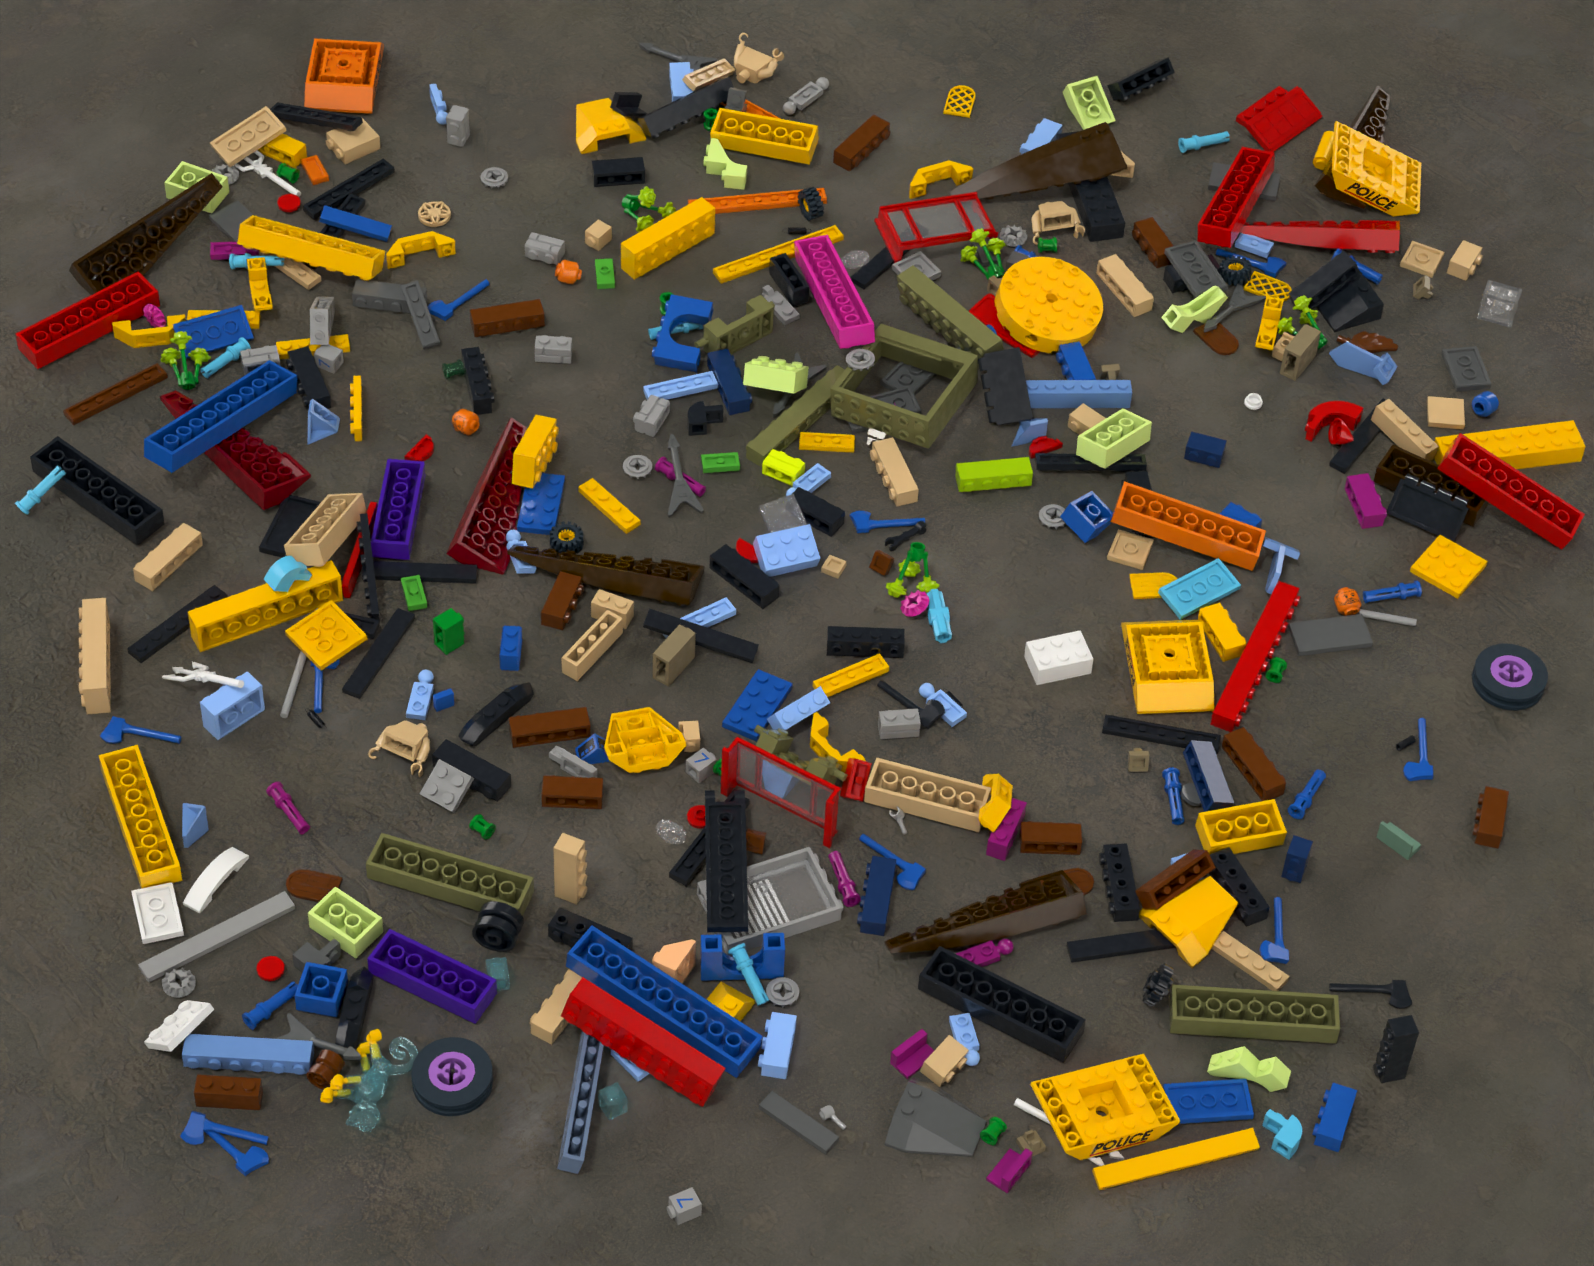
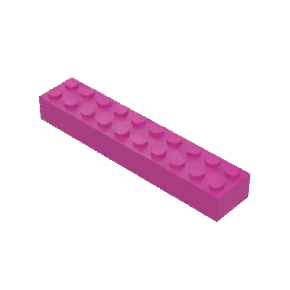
[794,235,875,349]

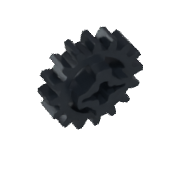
[1142,963,1174,1007]

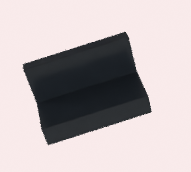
[610,92,647,116]

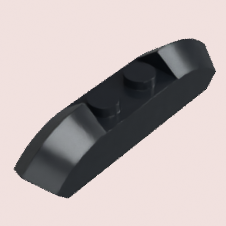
[458,682,534,746]
[335,966,374,1050]

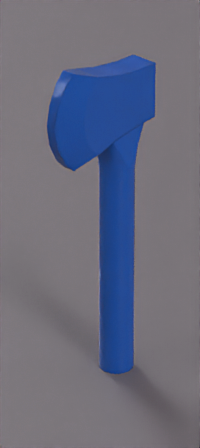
[1216,248,1286,278]
[428,279,490,321]
[850,511,925,533]
[311,658,340,713]
[100,716,181,744]
[1403,718,1433,781]
[859,834,926,890]
[1260,897,1289,964]
[180,1111,269,1145]
[204,1130,269,1176]

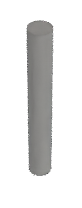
[1359,609,1417,626]

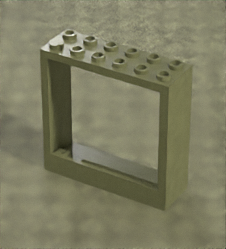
[830,324,978,449]

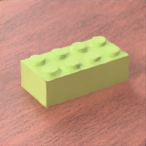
[1076,408,1152,468]

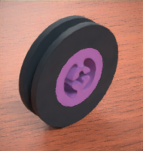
[1472,644,1548,710]
[411,1037,493,1116]

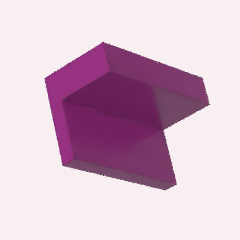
[890,1029,934,1079]
[986,1148,1033,1193]

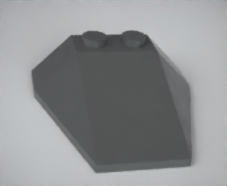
[885,1077,987,1157]

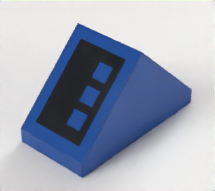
[575,733,611,764]

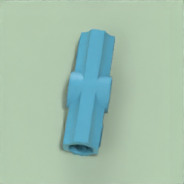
[926,589,952,643]

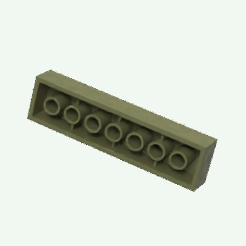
[897,265,1004,372]
[366,833,534,916]
[1169,985,1340,1044]

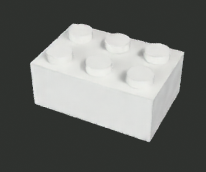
[1024,630,1093,685]

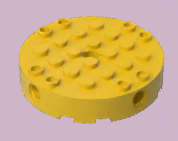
[995,257,1103,353]

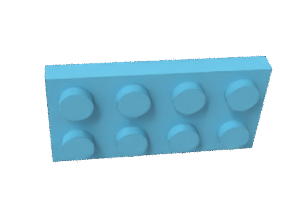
[1158,558,1241,620]

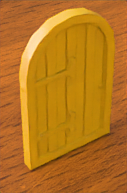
[1129,572,1178,599]

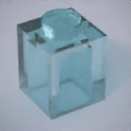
[486,957,510,991]
[598,1082,627,1120]

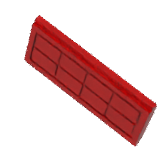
[1244,86,1323,152]
[969,293,1040,358]

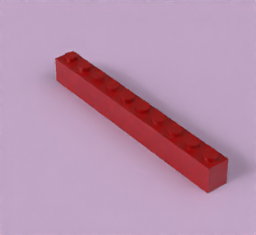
[1210,580,1301,732]

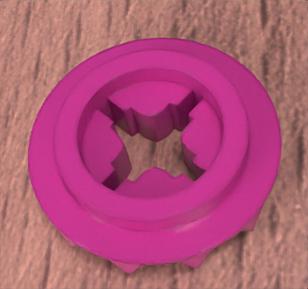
[143,304,166,328]
[900,590,929,617]

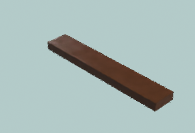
[63,363,168,425]

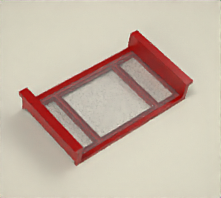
[874,192,998,263]
[721,737,841,848]

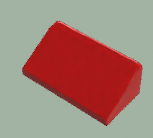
[840,758,872,802]

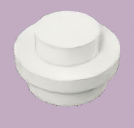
[1244,393,1263,410]

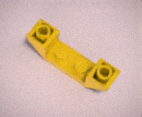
[909,160,973,199]
[386,231,456,269]
[247,257,273,311]
[1255,296,1284,351]
[112,314,186,348]
[810,712,866,773]
[979,774,1013,832]

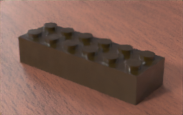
[1374,445,1489,527]

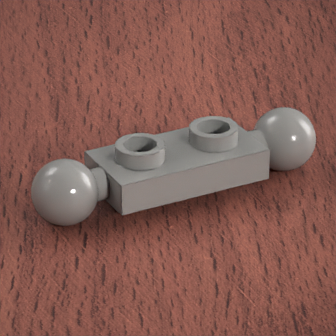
[783,77,829,115]

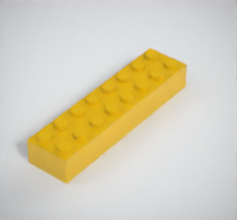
[237,215,385,281]
[1434,420,1586,469]
[188,560,343,652]
[99,745,182,889]

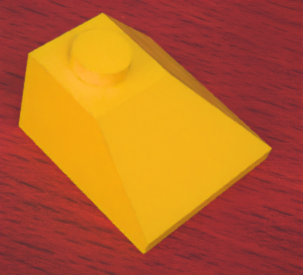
[706,981,756,1022]

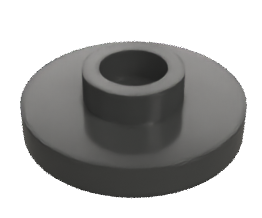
[1181,783,1202,806]

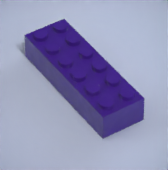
[371,459,426,560]
[367,929,497,1024]

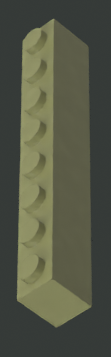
[746,365,845,468]

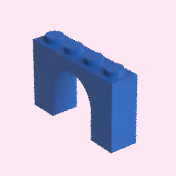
[652,294,714,372]
[700,933,785,981]

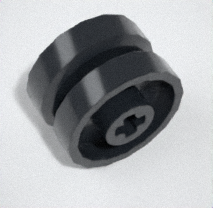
[472,901,524,952]

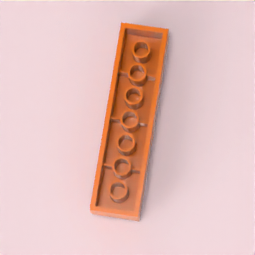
[1111,481,1266,571]

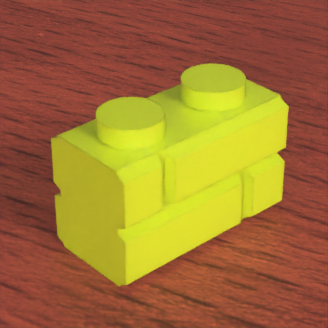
[762,449,805,487]

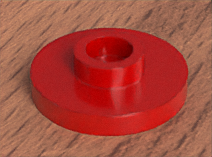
[277,194,301,212]
[687,805,705,829]
[256,956,285,981]

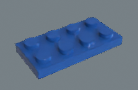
[173,305,254,359]
[517,473,565,535]
[722,669,793,742]
[1163,1079,1254,1124]

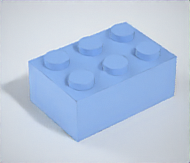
[753,524,820,577]
[200,672,265,740]

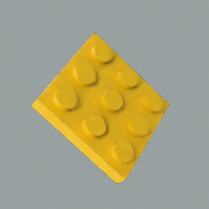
[1410,535,1488,599]
[285,600,367,671]

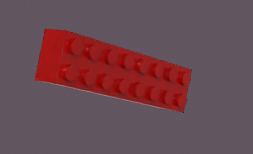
[1197,147,1275,248]
[16,271,160,369]
[1437,433,1585,550]
[561,977,726,1107]

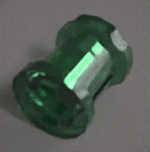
[442,359,464,379]

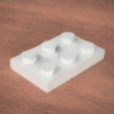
[131,882,184,944]
[144,1000,214,1052]

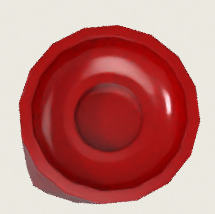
[1328,418,1354,445]

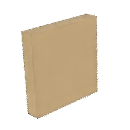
[1400,241,1445,278]
[1427,396,1465,429]
[1107,529,1154,570]

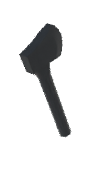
[877,680,946,729]
[1329,980,1412,1009]

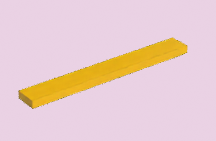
[713,225,844,284]
[1092,1128,1260,1190]

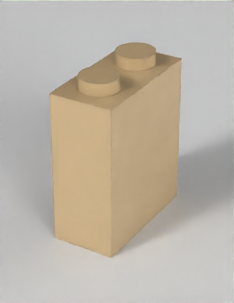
[326,118,380,165]

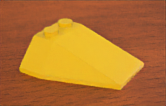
[576,98,646,154]
[604,707,686,773]
[1139,876,1238,968]

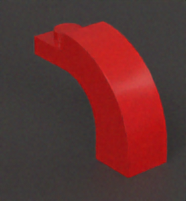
[1305,401,1364,442]

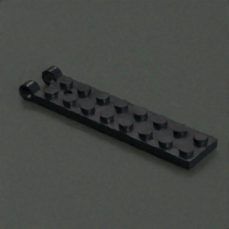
[705,790,748,933]

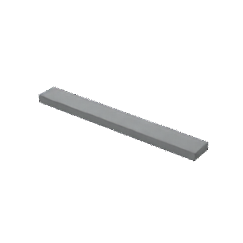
[138,891,295,982]

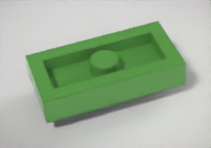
[595,259,615,289]
[701,452,740,473]
[401,575,427,611]

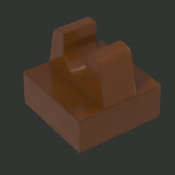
[869,550,894,576]
[746,829,767,854]

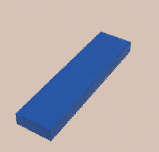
[319,205,392,242]

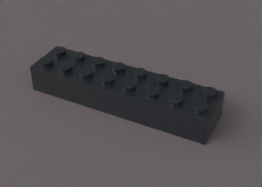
[1056,131,1125,242]
[30,436,165,545]
[918,946,1086,1063]

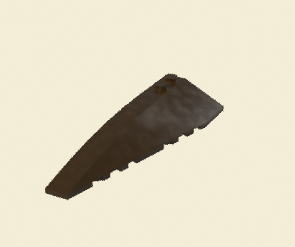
[1315,85,1390,209]
[949,122,1127,204]
[69,173,223,295]
[508,545,705,606]
[884,870,1087,953]

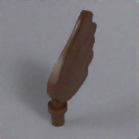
[1337,331,1398,353]

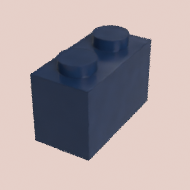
[1184,432,1227,468]
[1281,835,1313,883]

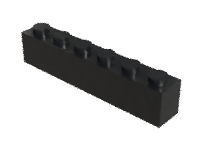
[638,77,734,139]

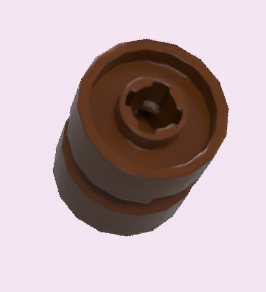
[306,1049,345,1090]

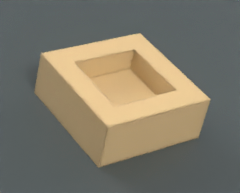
[821,555,847,579]

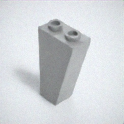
[310,297,335,345]

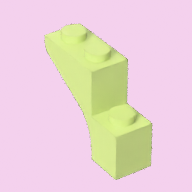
[703,138,747,190]
[1161,286,1228,333]
[1207,1046,1291,1092]

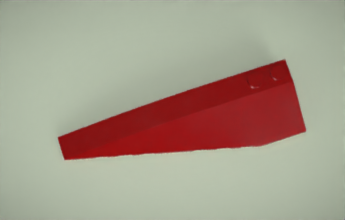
[1239,220,1400,253]

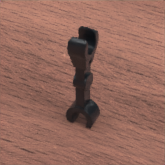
[885,521,926,551]

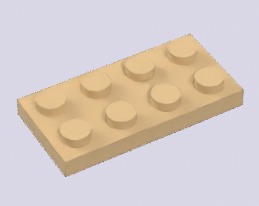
[210,106,287,167]

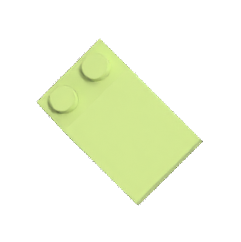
[1063,76,1116,130]

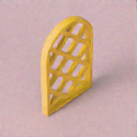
[943,85,975,118]
[1243,271,1292,302]

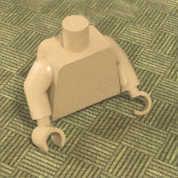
[734,33,784,83]
[1031,201,1085,245]
[368,721,430,778]

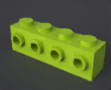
[955,457,1033,492]

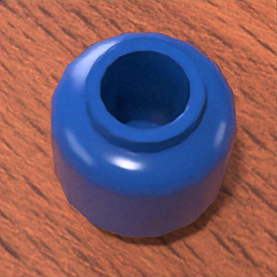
[1472,391,1499,417]

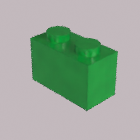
[433,608,465,655]

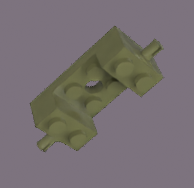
[694,295,775,355]
[754,725,847,789]

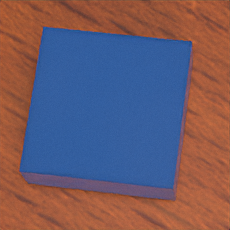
[433,688,454,712]

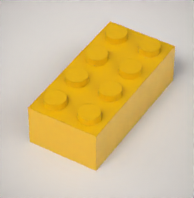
[512,415,559,488]
[1195,799,1287,855]

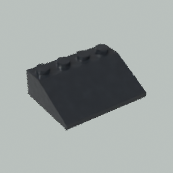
[1316,270,1384,332]

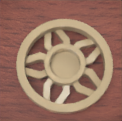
[418,201,451,227]

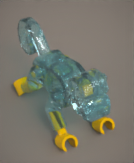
[320,1029,418,1132]

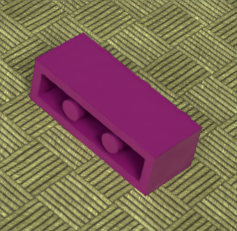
[1344,473,1387,529]
[986,798,1027,861]

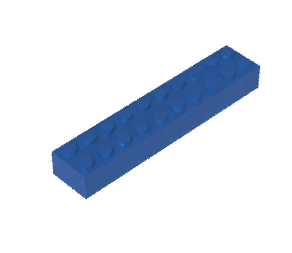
[144,360,297,473]
[566,926,763,1078]

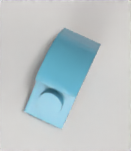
[264,556,312,592]
[1262,1109,1302,1160]

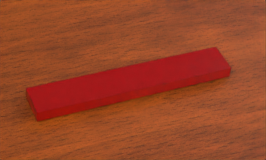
[342,502,378,598]

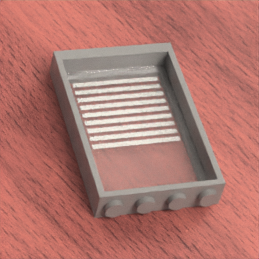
[697,847,843,956]

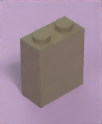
[1280,324,1321,381]
[653,624,696,687]

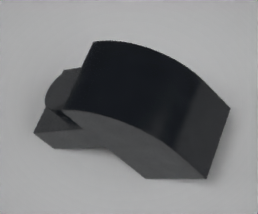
[687,401,723,436]

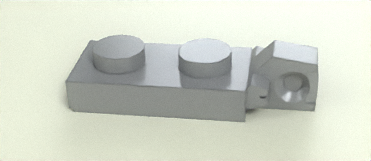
[762,285,800,325]
[549,746,597,778]

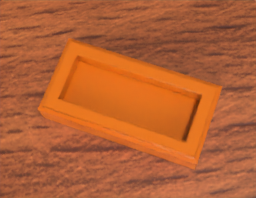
[301,155,329,185]

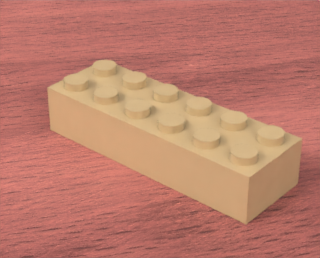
[284,493,367,567]
[79,598,111,714]
[864,758,991,832]

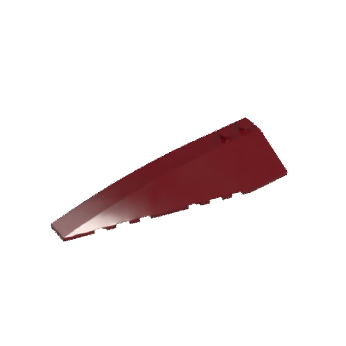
[160,390,311,510]
[446,417,526,575]

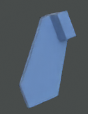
[1329,342,1398,385]
[1262,536,1300,594]

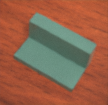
[1376,821,1421,860]

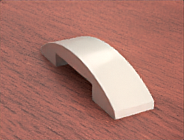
[183,847,249,914]

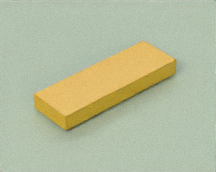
[799,432,855,453]

